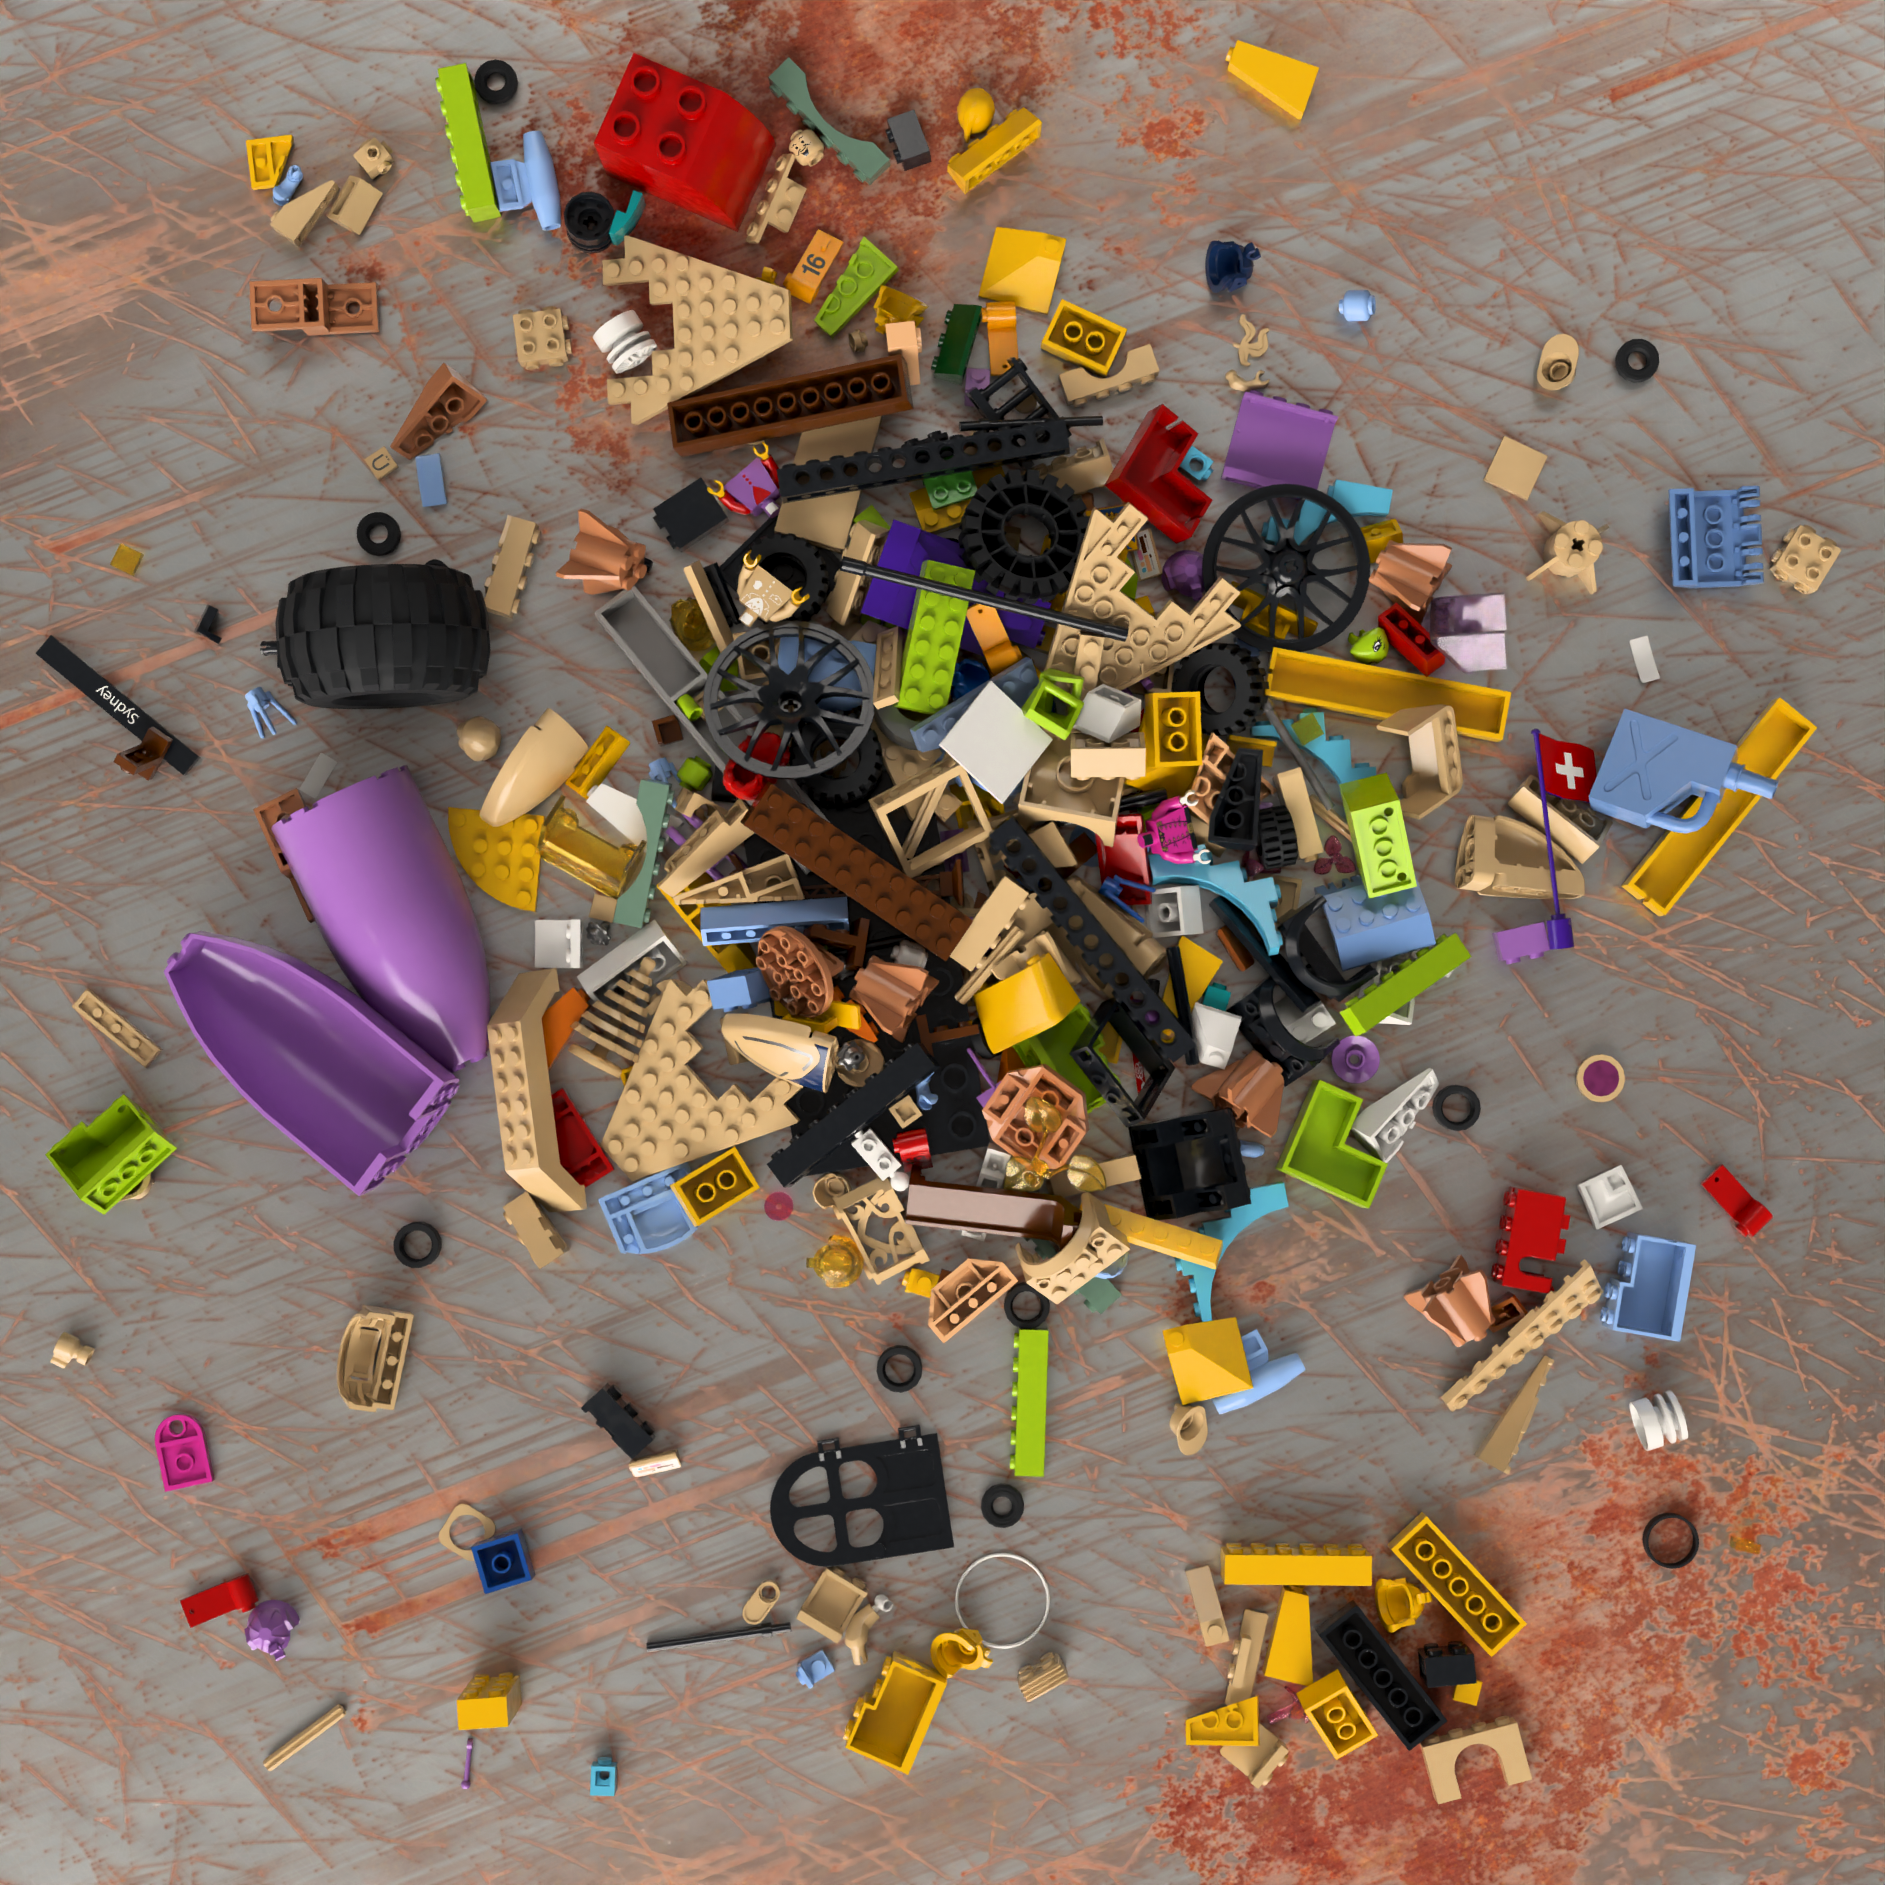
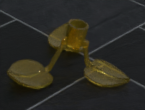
[1004,1097,1106,1192]

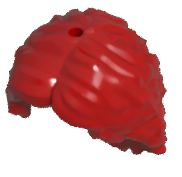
[723,732,790,800]

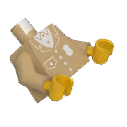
[737,550,810,628]

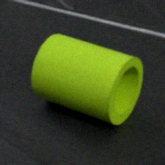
[676,694,703,721]

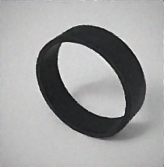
[1642,1513,1699,1569]

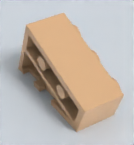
[885,321,922,385]

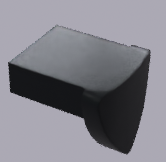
[194,605,222,644]

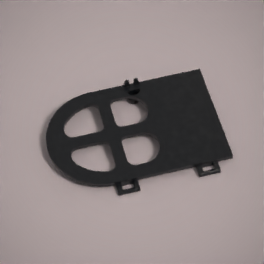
[770,1425,954,1567]

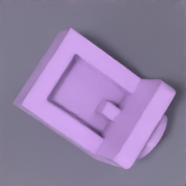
[965,368,990,407]

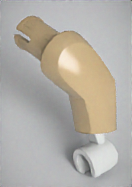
[845,1594,893,1665]

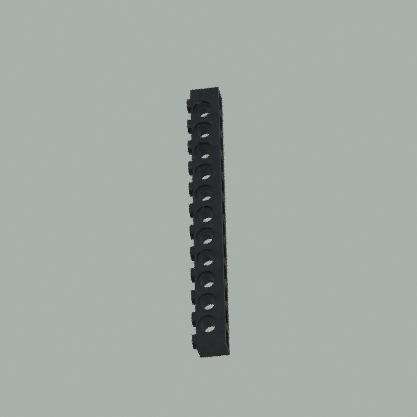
[777,418,1070,504]
[988,815,1197,1063]

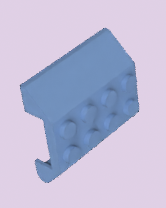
[1668,486,1764,589]
[1314,873,1436,972]

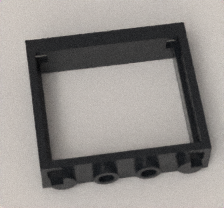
[1069,997,1175,1127]

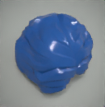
[950,659,990,701]

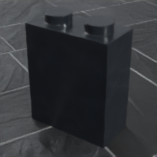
[653,478,729,553]

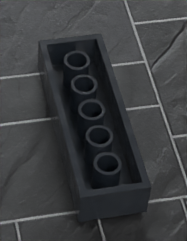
[1315,1600,1447,1751]

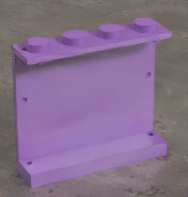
[1221,390,1338,500]

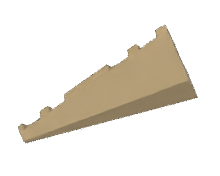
[673,854,805,905]
[1474,1355,1555,1475]

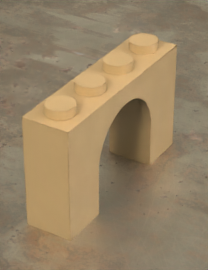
[1420,1716,1532,1804]

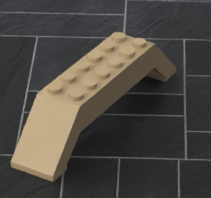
[487,968,587,1213]

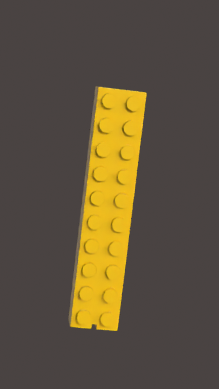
[1264,647,1511,742]
[1621,697,1817,916]

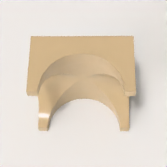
[1018,724,1125,847]

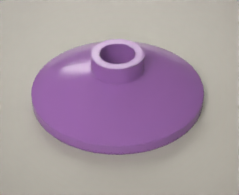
[1331,1035,1380,1084]

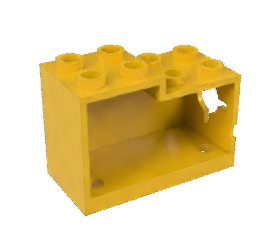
[843,1651,947,1775]

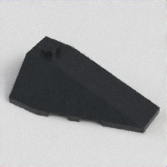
[1208,748,1263,851]

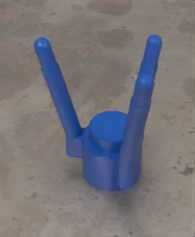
[1098,875,1156,923]

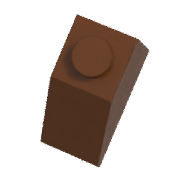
[1056,832,1097,879]

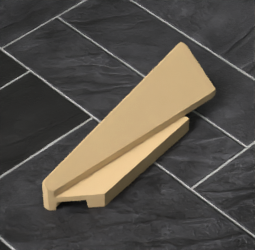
[658,799,754,897]

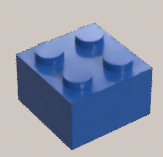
[471,1528,536,1594]

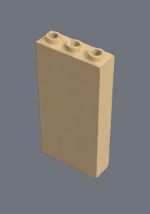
[774,416,883,554]

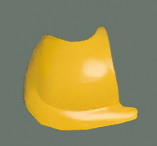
[957,88,995,143]

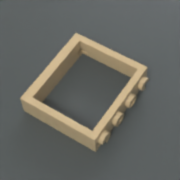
[868,756,992,878]

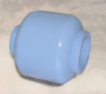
[1339,290,1376,322]

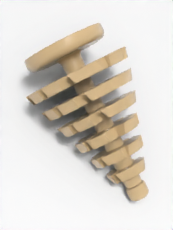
[568,957,656,1078]

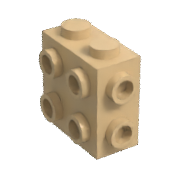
[513,306,572,370]
[1769,525,1841,594]

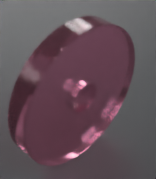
[764,1192,793,1221]

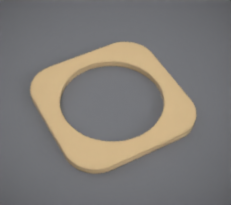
[439,1504,496,1561]

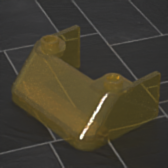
[537,795,647,899]

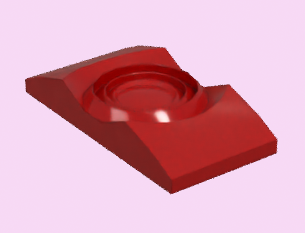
[1095,814,1152,905]
[551,1088,614,1188]

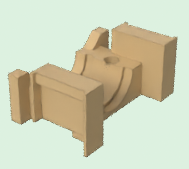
[674,787,728,818]

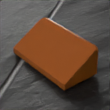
[1215,925,1255,972]

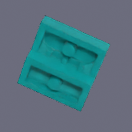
[609,190,646,246]

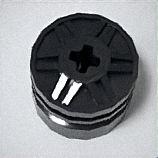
[564,192,614,254]

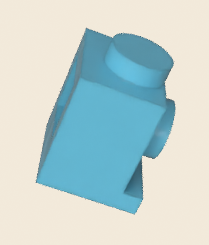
[590,1757,617,1796]

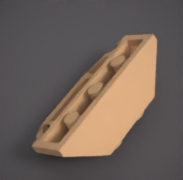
[928,1258,1018,1343]

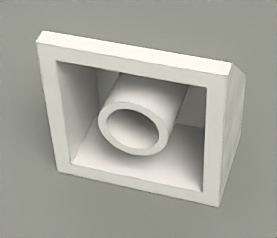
[1145,885,1204,938]
[1274,996,1336,1044]

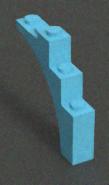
[1261,479,1393,592]
[1250,708,1376,784]
[1148,844,1283,956]
[1174,1181,1289,1322]

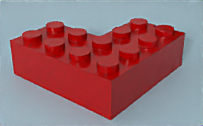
[1105,404,1213,544]

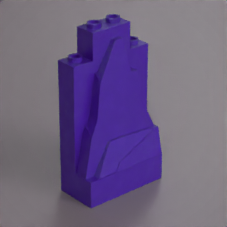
[861,520,1054,657]

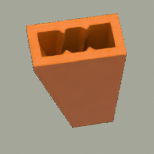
[542,987,592,1073]

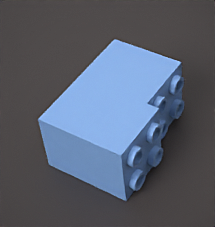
[1600,1232,1696,1342]

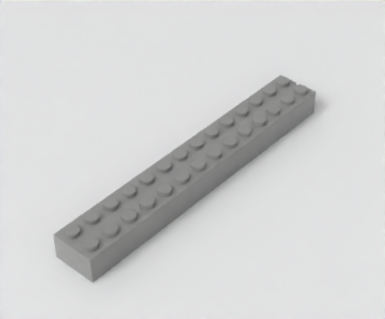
[594,586,830,875]

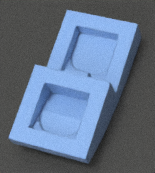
[415,453,447,507]

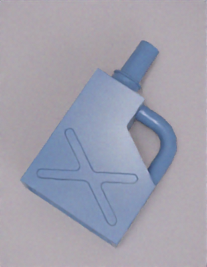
[1589,708,1779,834]

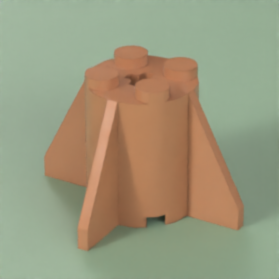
[556,508,647,595]
[1369,540,1452,625]
[849,955,939,1043]
[1191,1050,1284,1138]
[1404,1255,1496,1347]

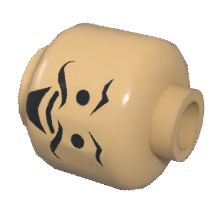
[789,129,824,166]

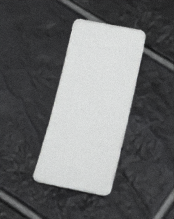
[1629,635,1660,683]

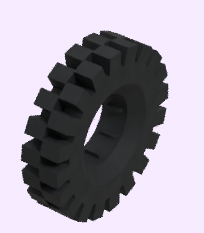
[958,469,1090,604]

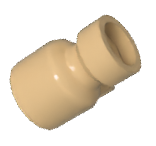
[50,1332,95,1369]

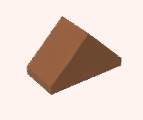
[1489,1292,1528,1333]

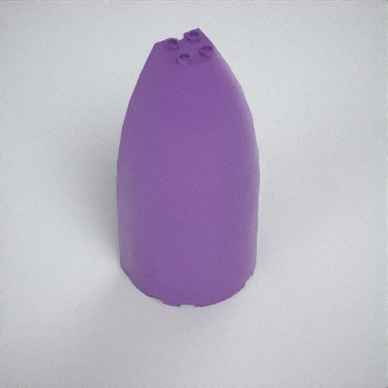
[271,765,491,1073]
[164,931,460,1196]

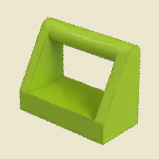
[1036,668,1084,722]
[1021,678,1084,740]

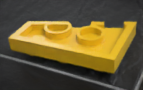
[1185,1695,1260,1746]

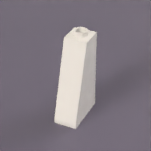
[586,783,685,853]

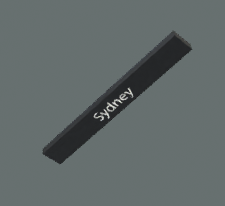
[35,635,201,776]

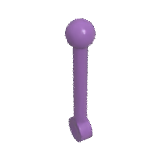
[461,1738,473,1789]

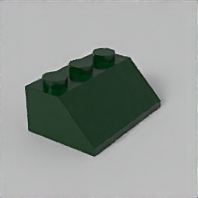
[931,304,982,386]

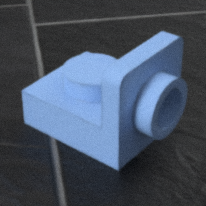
[796,1648,835,1689]

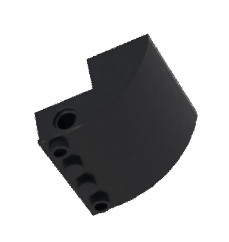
[1128,1108,1251,1220]

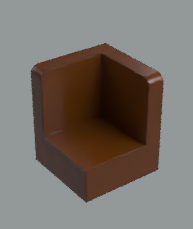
[652,714,684,747]

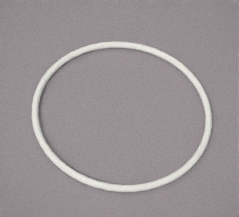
[955,1553,1050,1648]

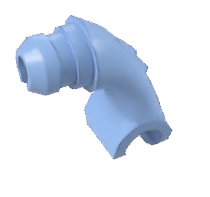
[273,165,303,206]
[915,1072,938,1110]
[1239,1139,1265,1158]

